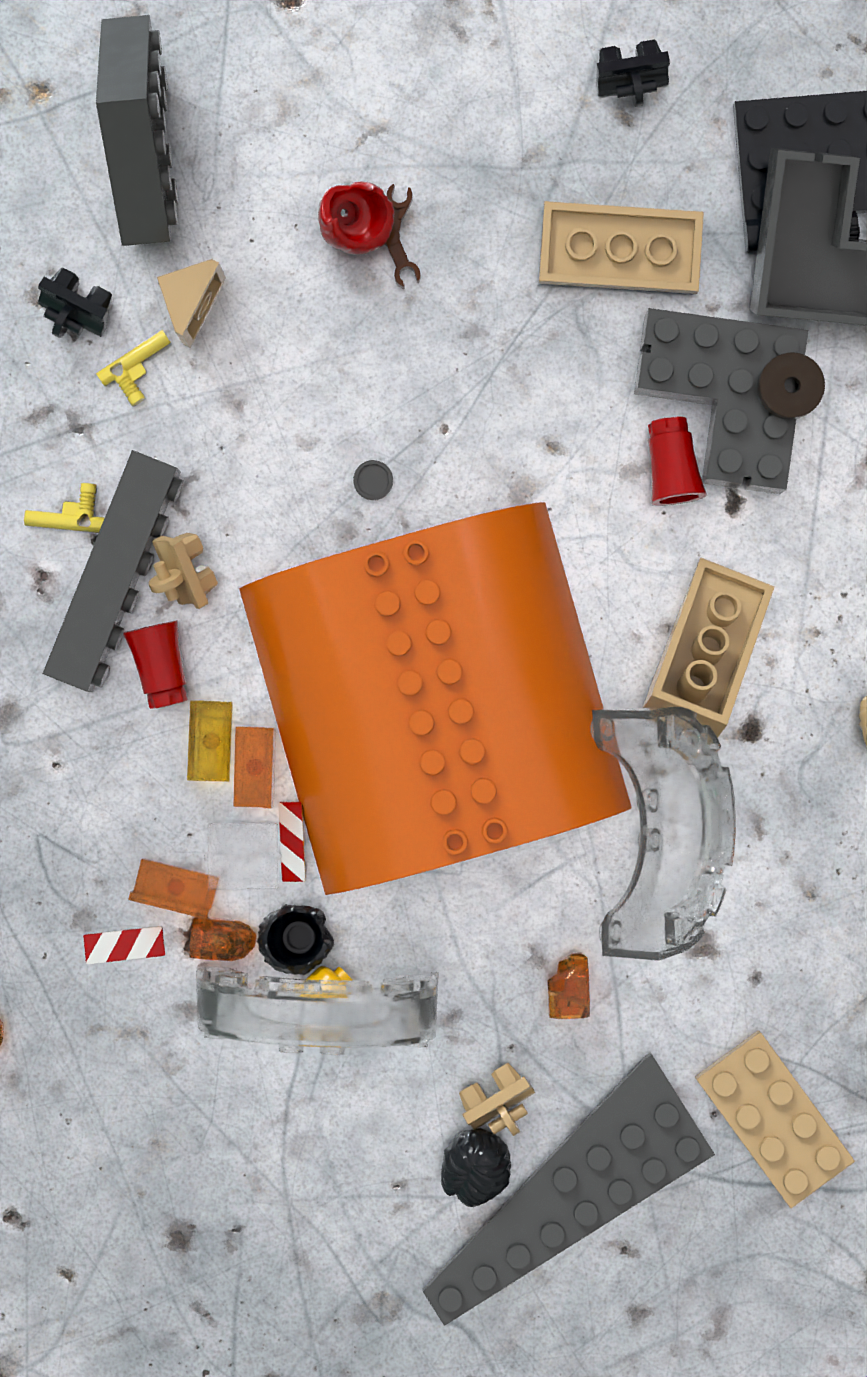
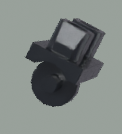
[596,39,670,107]
[38,267,112,338]

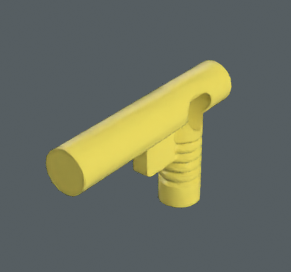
[96,330,171,406]
[24,483,105,533]

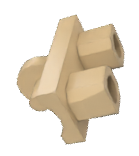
[149,533,218,609]
[459,1063,535,1136]

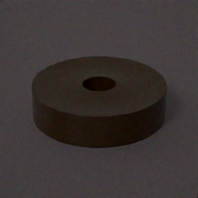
[758,352,825,419]

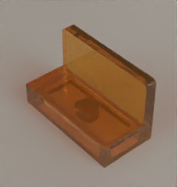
[233,727,276,809]
[128,858,220,919]

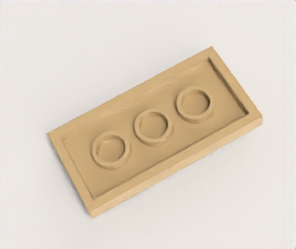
[539,201,704,294]
[695,1030,855,1208]

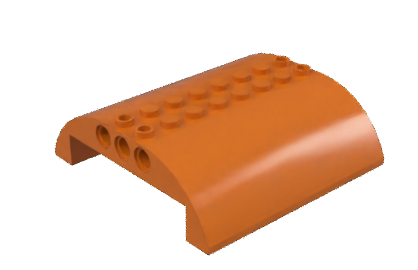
[239,502,632,895]

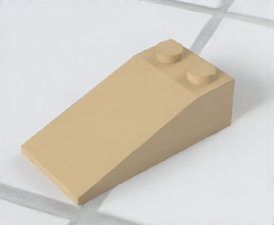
[641,558,775,741]

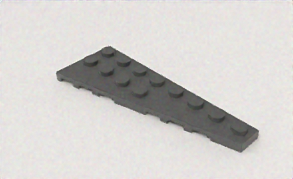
[423,1053,715,1326]

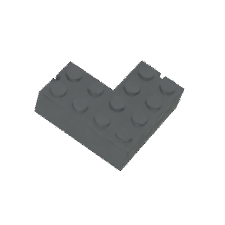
[96,15,178,246]
[750,148,867,326]
[634,308,809,494]

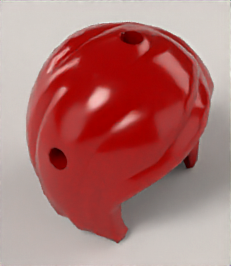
[318,181,395,255]

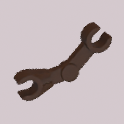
[385,184,421,289]

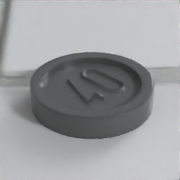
[353,460,393,500]

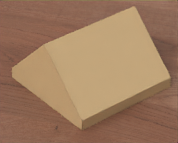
[157,259,226,348]

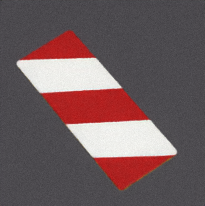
[279,802,305,882]
[83,926,165,964]

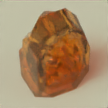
[189,916,257,961]
[547,952,590,1019]

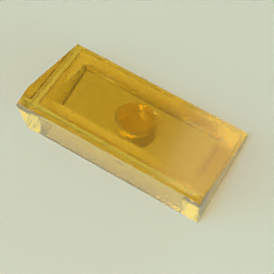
[187,700,233,782]

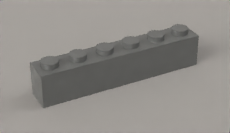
[42,450,184,692]

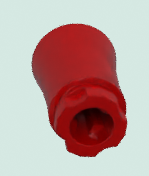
[648,416,707,506]
[123,620,188,709]

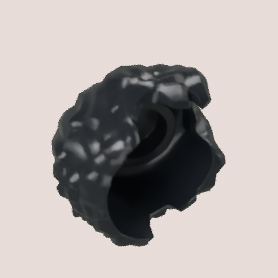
[257,904,334,976]
[441,1128,511,1207]

